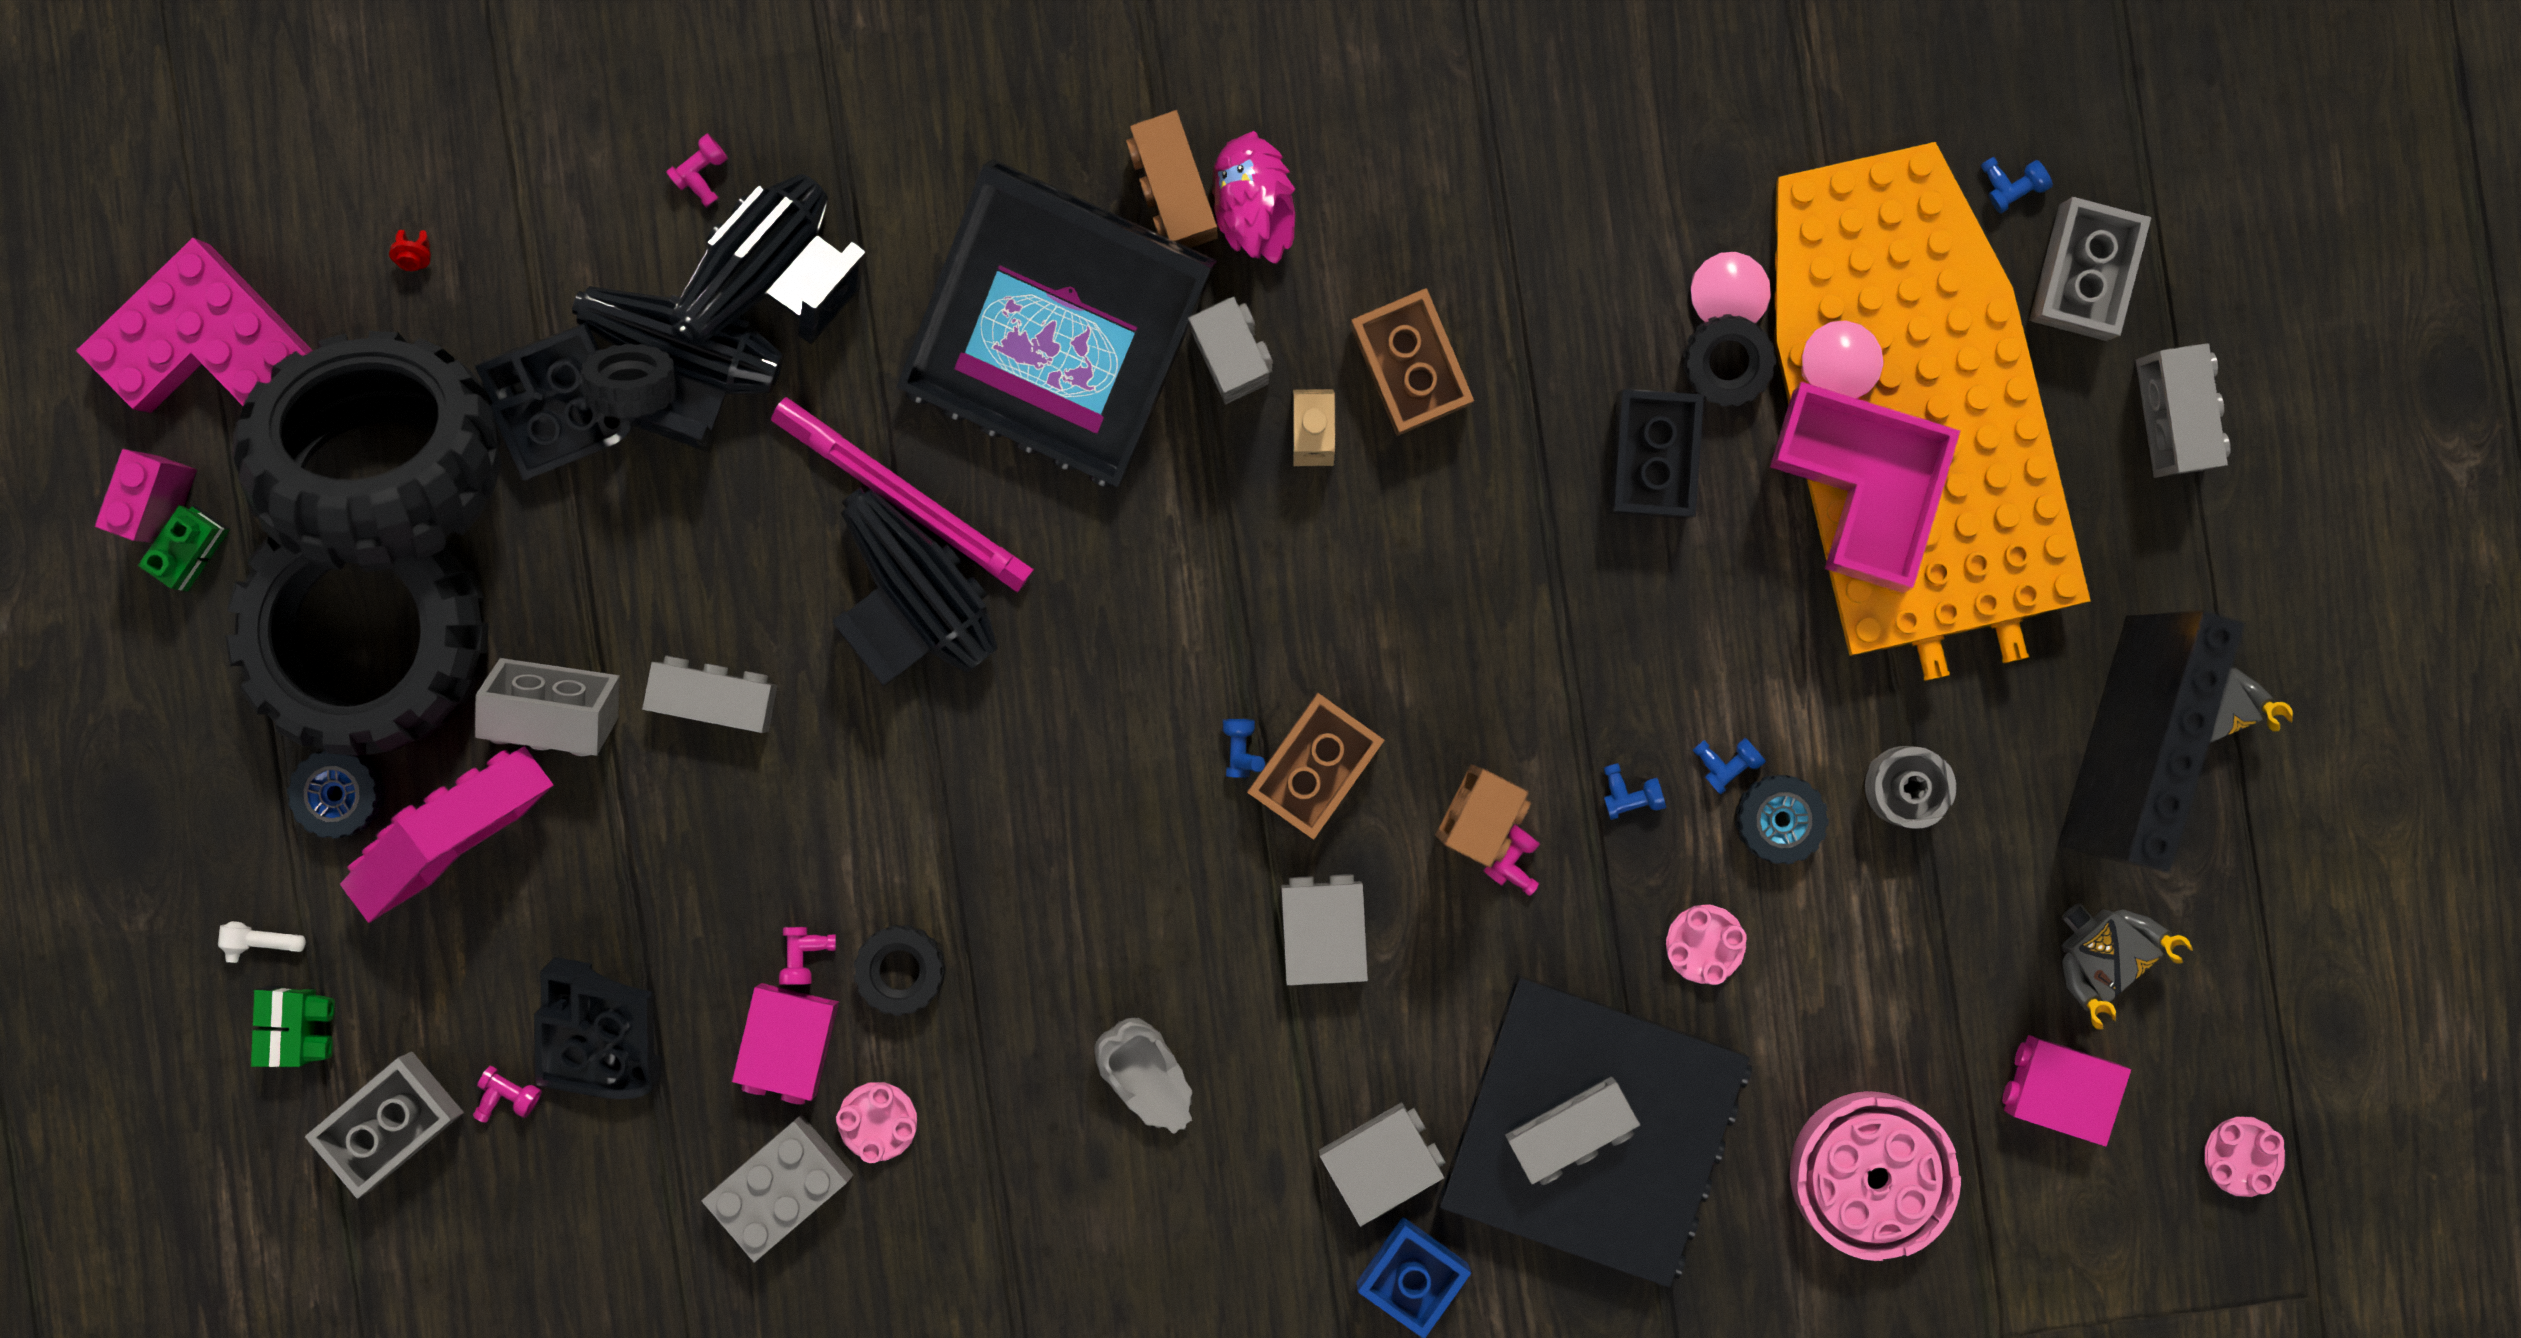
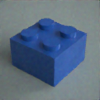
[1356,1217,1471,1338]

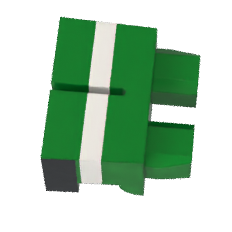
[138,505,230,592]
[251,985,335,1067]

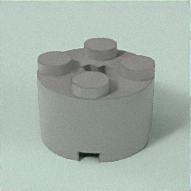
[1865,746,1956,829]

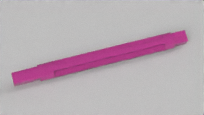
[771,397,1034,592]

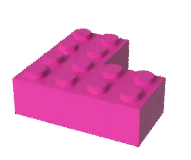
[76,238,313,413]
[1770,382,1960,593]
[340,746,553,923]

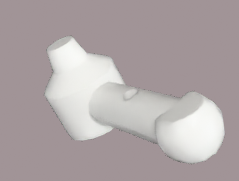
[218,921,306,963]

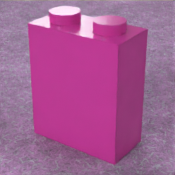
[95,449,197,543]
[732,983,839,1104]
[2002,1035,2131,1147]

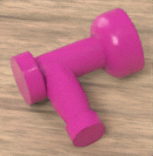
[666,133,728,208]
[1483,824,1540,896]
[779,927,836,984]
[473,1066,542,1122]

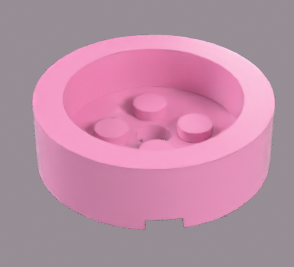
[1790,1092,1961,1261]

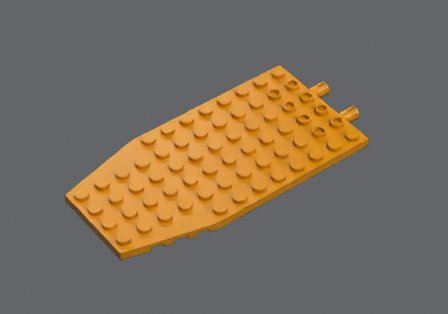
[1774,142,2091,681]

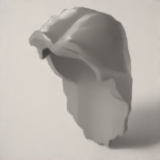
[1094,1018,1193,1134]

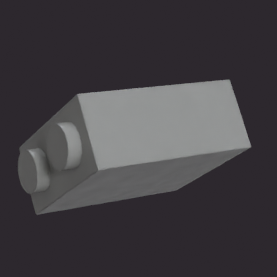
[1281,874,1368,985]
[1319,1102,1446,1227]

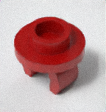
[389,230,431,271]

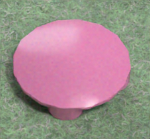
[1691,252,1771,323]
[1801,321,1883,399]
[1666,904,1747,985]
[836,1082,917,1163]
[2204,1117,2285,1197]

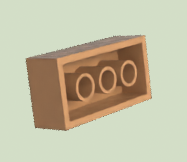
[1435,764,1530,867]

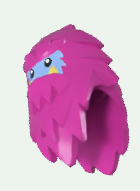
[1213,131,1295,264]

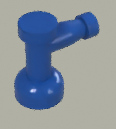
[1981,157,2053,214]
[1223,719,1265,777]
[1693,738,1766,795]
[1604,763,1666,820]

